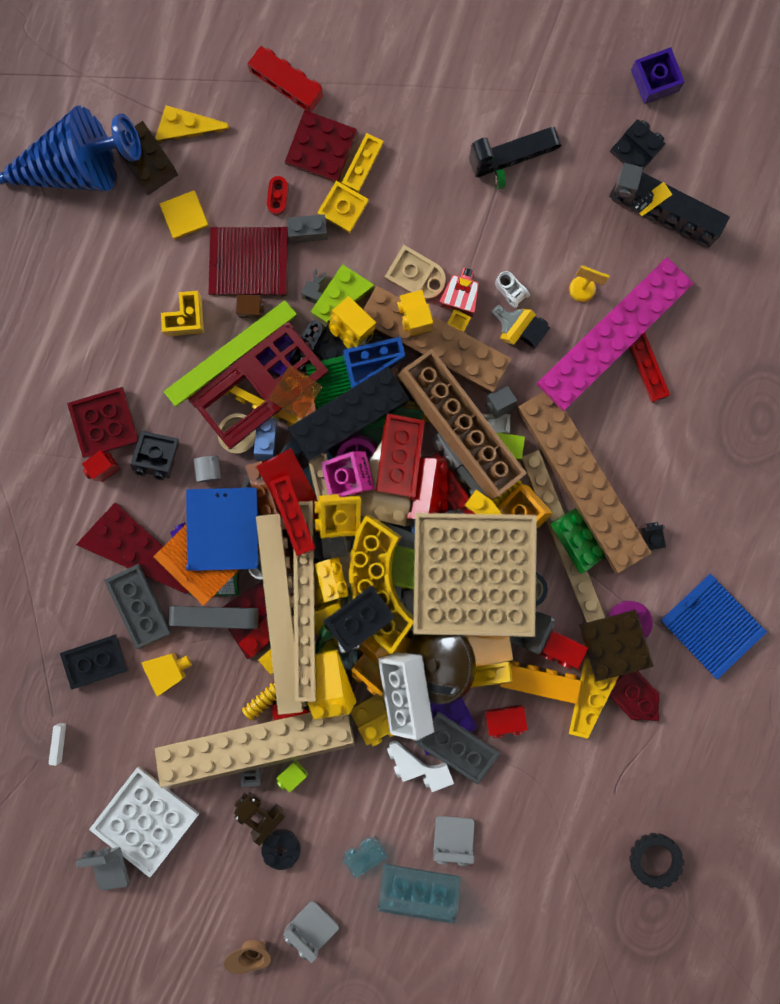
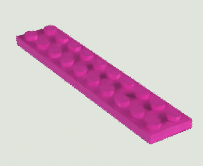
[536,257,694,411]

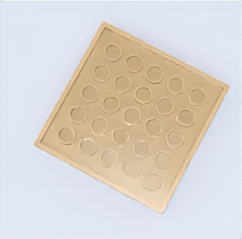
[413,513,537,637]

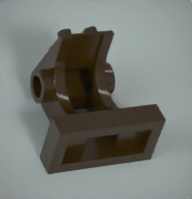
[234,792,286,846]

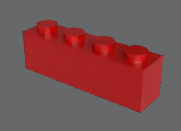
[247,45,323,112]

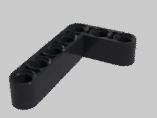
[469,127,562,177]

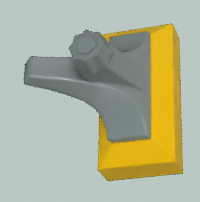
[492,305,536,345]

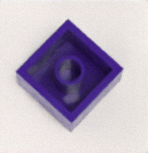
[631,47,685,104]

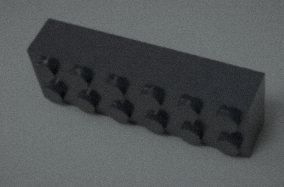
[609,172,730,247]
[288,366,409,463]

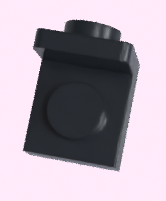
[641,522,666,550]

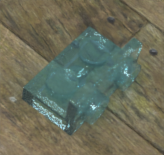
[342,836,388,879]

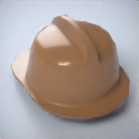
[224,940,271,974]

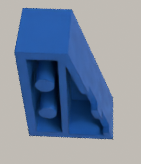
[343,337,405,389]

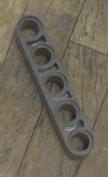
[169,606,259,629]

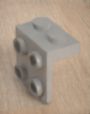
[433,816,474,866]
[283,901,339,963]

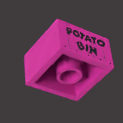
[321,452,375,497]

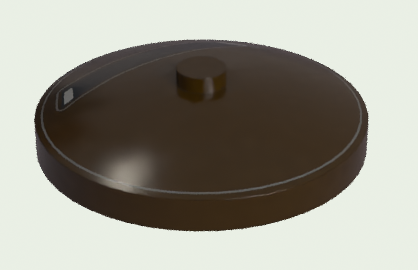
[406,634,476,704]

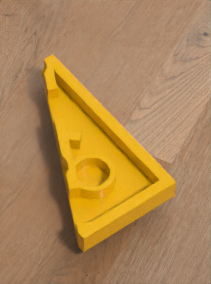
[155,105,229,143]

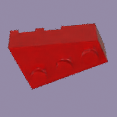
[407,456,448,519]

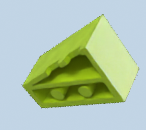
[311,264,375,326]

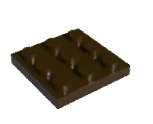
[579,609,654,682]

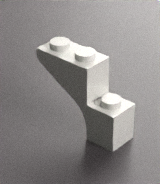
[387,740,454,792]

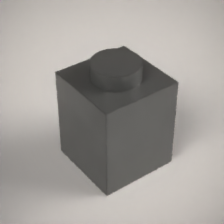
[614,163,643,197]
[485,386,517,419]

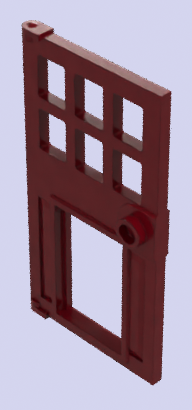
[188,321,329,450]

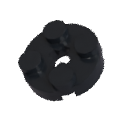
[261,829,301,870]

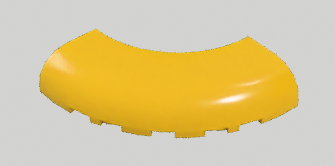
[349,515,414,654]

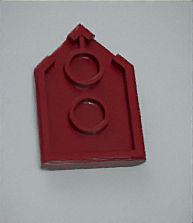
[609,671,660,721]

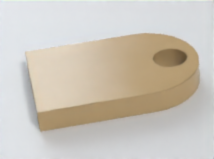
[385,245,446,300]

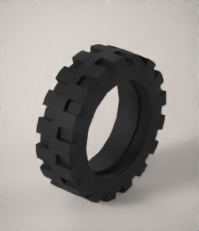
[629,833,684,889]

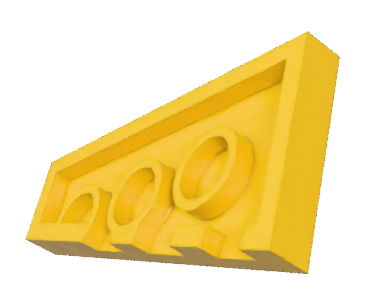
[569,658,619,739]

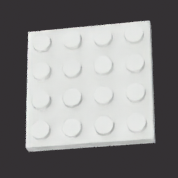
[89,766,200,877]

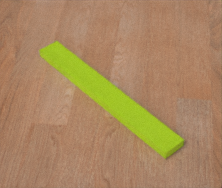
[163,300,297,408]

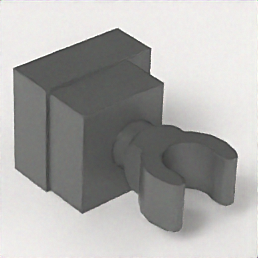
[301,269,327,303]

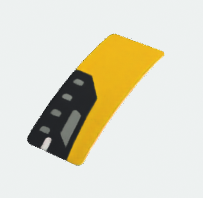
[634,182,672,216]

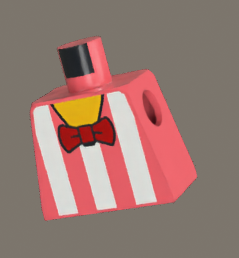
[439,268,479,317]

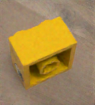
[329,296,376,349]

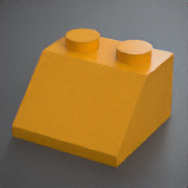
[497,484,553,529]

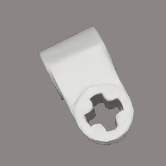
[495,271,530,309]

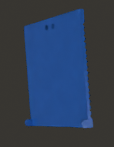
[186,487,259,571]
[660,573,767,679]

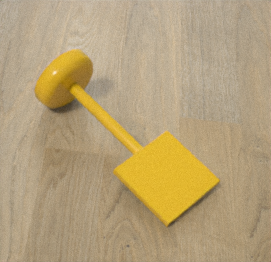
[569,265,610,303]

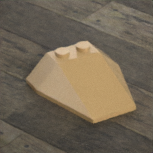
[356,441,421,526]

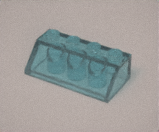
[377,864,460,924]

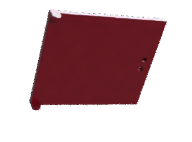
[208,227,288,296]

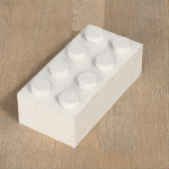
[378,652,434,740]

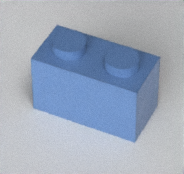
[254,418,278,461]

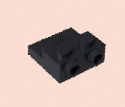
[609,119,666,171]
[131,431,179,480]

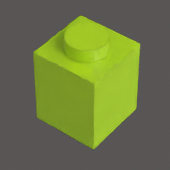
[276,760,308,793]

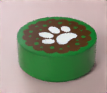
[494,169,506,190]

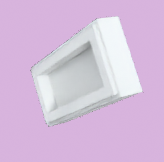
[49,723,66,766]

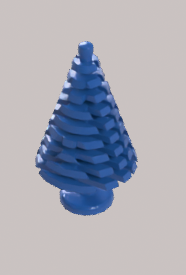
[0,105,142,191]

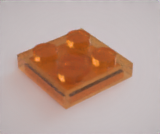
[268,365,323,419]

